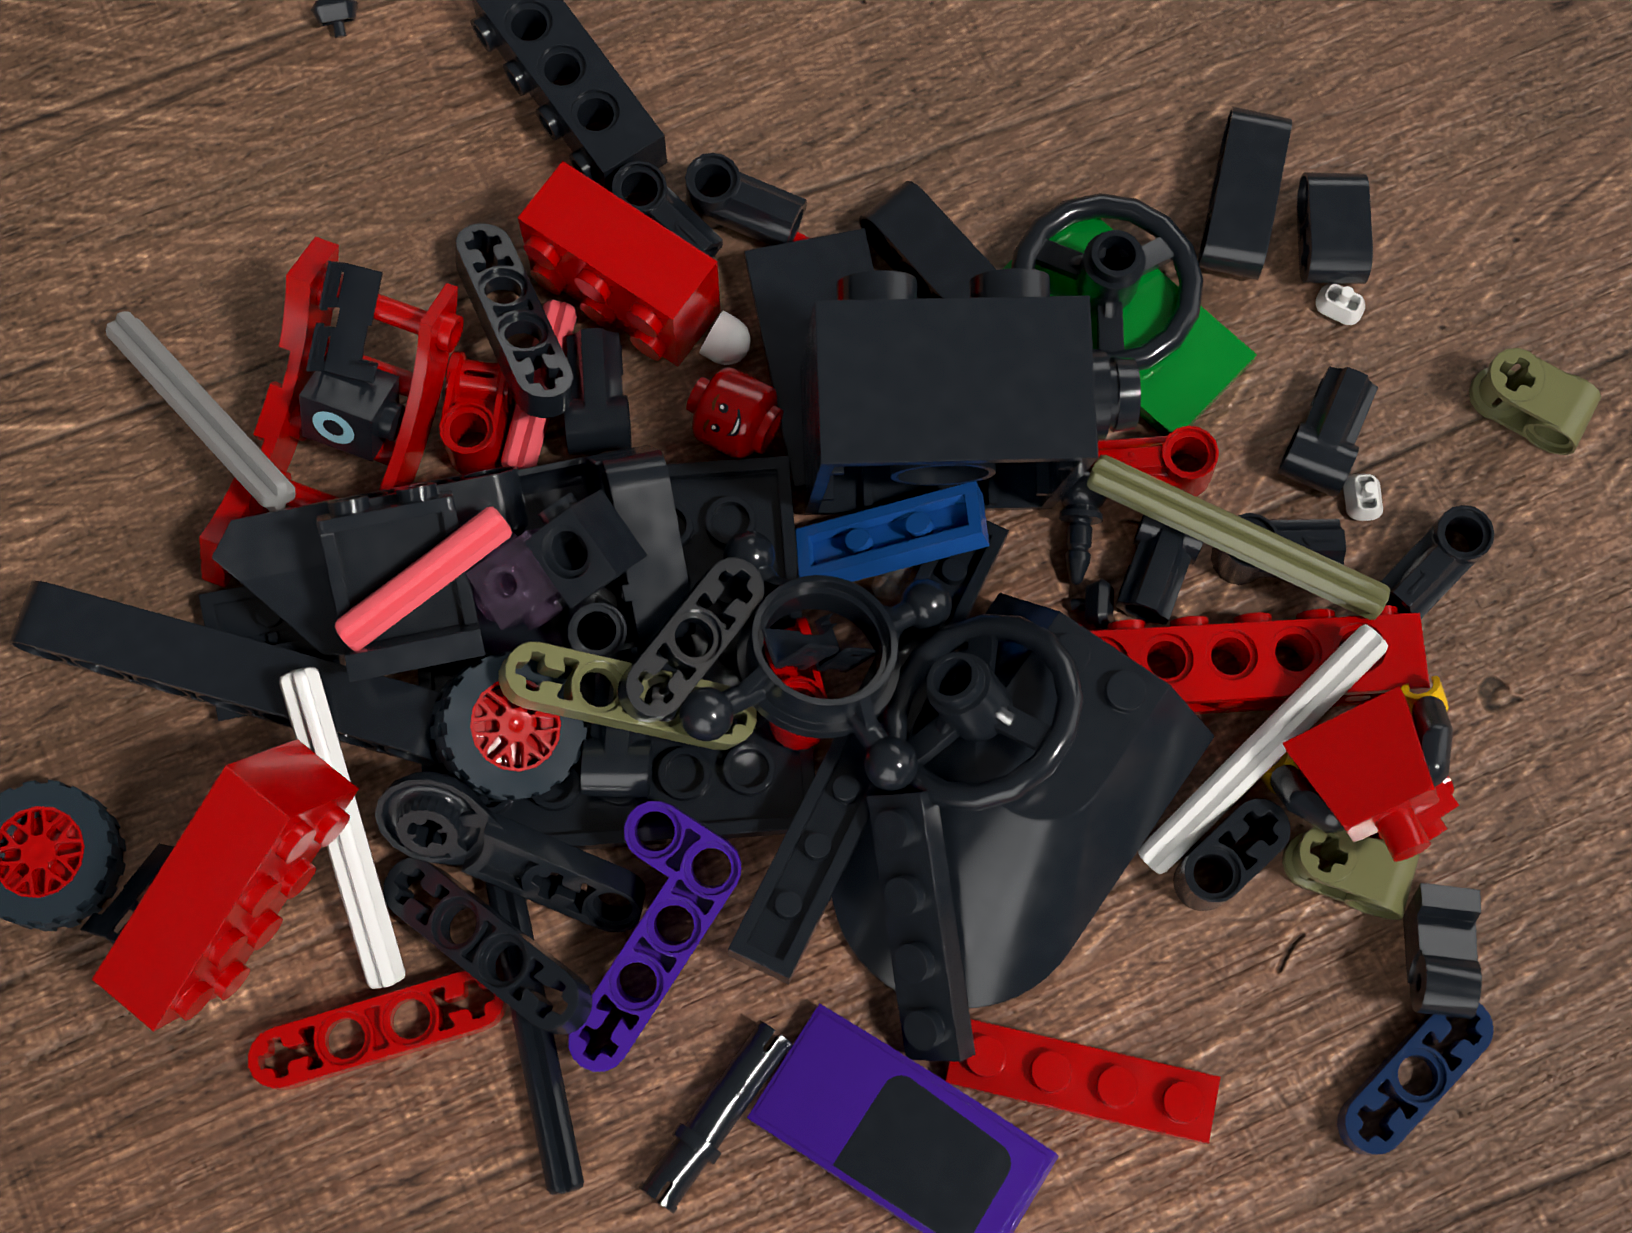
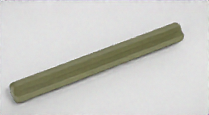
[1087,455,1390,620]

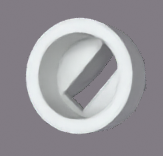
[699,310,751,365]

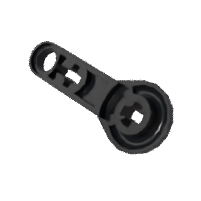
[375,771,646,932]

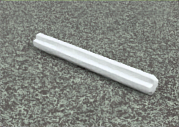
[1138,624,1388,874]
[279,667,406,989]

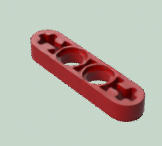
[248,970,508,1090]

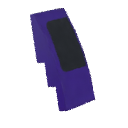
[747,1003,1059,1233]

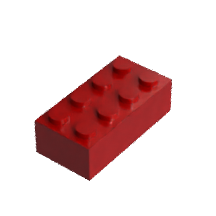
[92,739,359,1032]

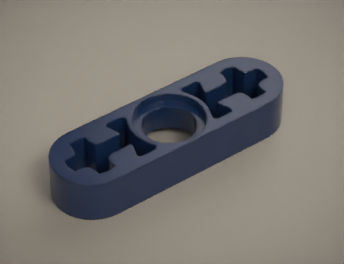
[1337,1003,1494,1155]

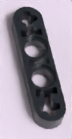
[455,223,573,418]
[383,858,592,1034]

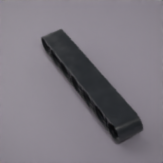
[9,581,443,767]

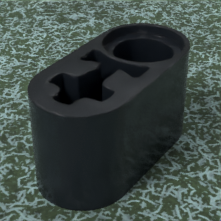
[1297,172,1373,284]
[1173,799,1291,911]

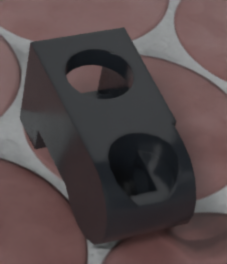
[1403,883,1482,1019]

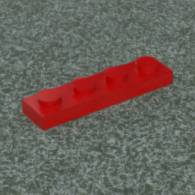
[944,1019,1221,1144]

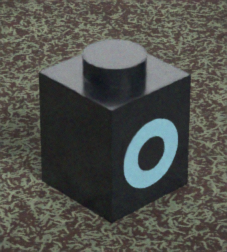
[299,353,405,462]

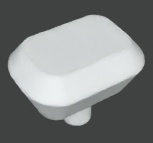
[1316,283,1365,325]
[1343,474,1383,521]

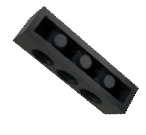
[470,0,668,192]

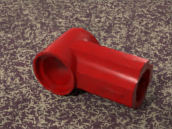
[1091,426,1219,497]

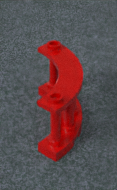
[199,236,464,587]

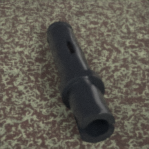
[638,1020,793,1214]

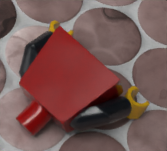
[1261,676,1453,862]

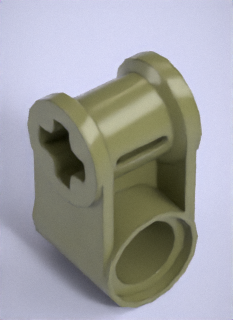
[1469,348,1601,455]
[1282,826,1420,920]

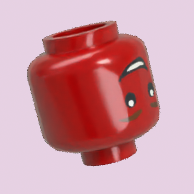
[686,367,784,459]

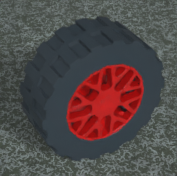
[430,652,587,802]
[0,780,126,932]

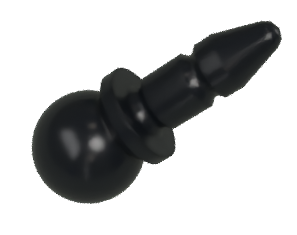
[1059,466,1107,585]

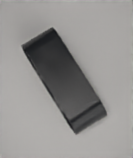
[1198,106,1292,280]
[859,181,997,299]

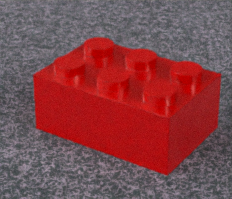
[517,161,721,367]

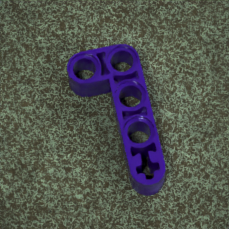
[569,801,741,1072]

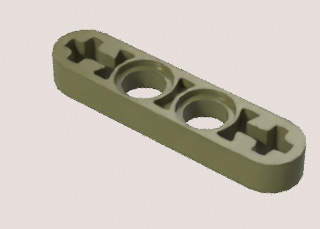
[499,642,757,750]

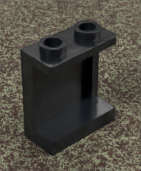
[316,482,485,682]

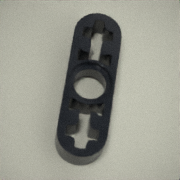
[618,558,764,722]

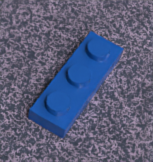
[796,481,990,582]

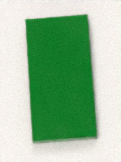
[1003,197,1257,436]

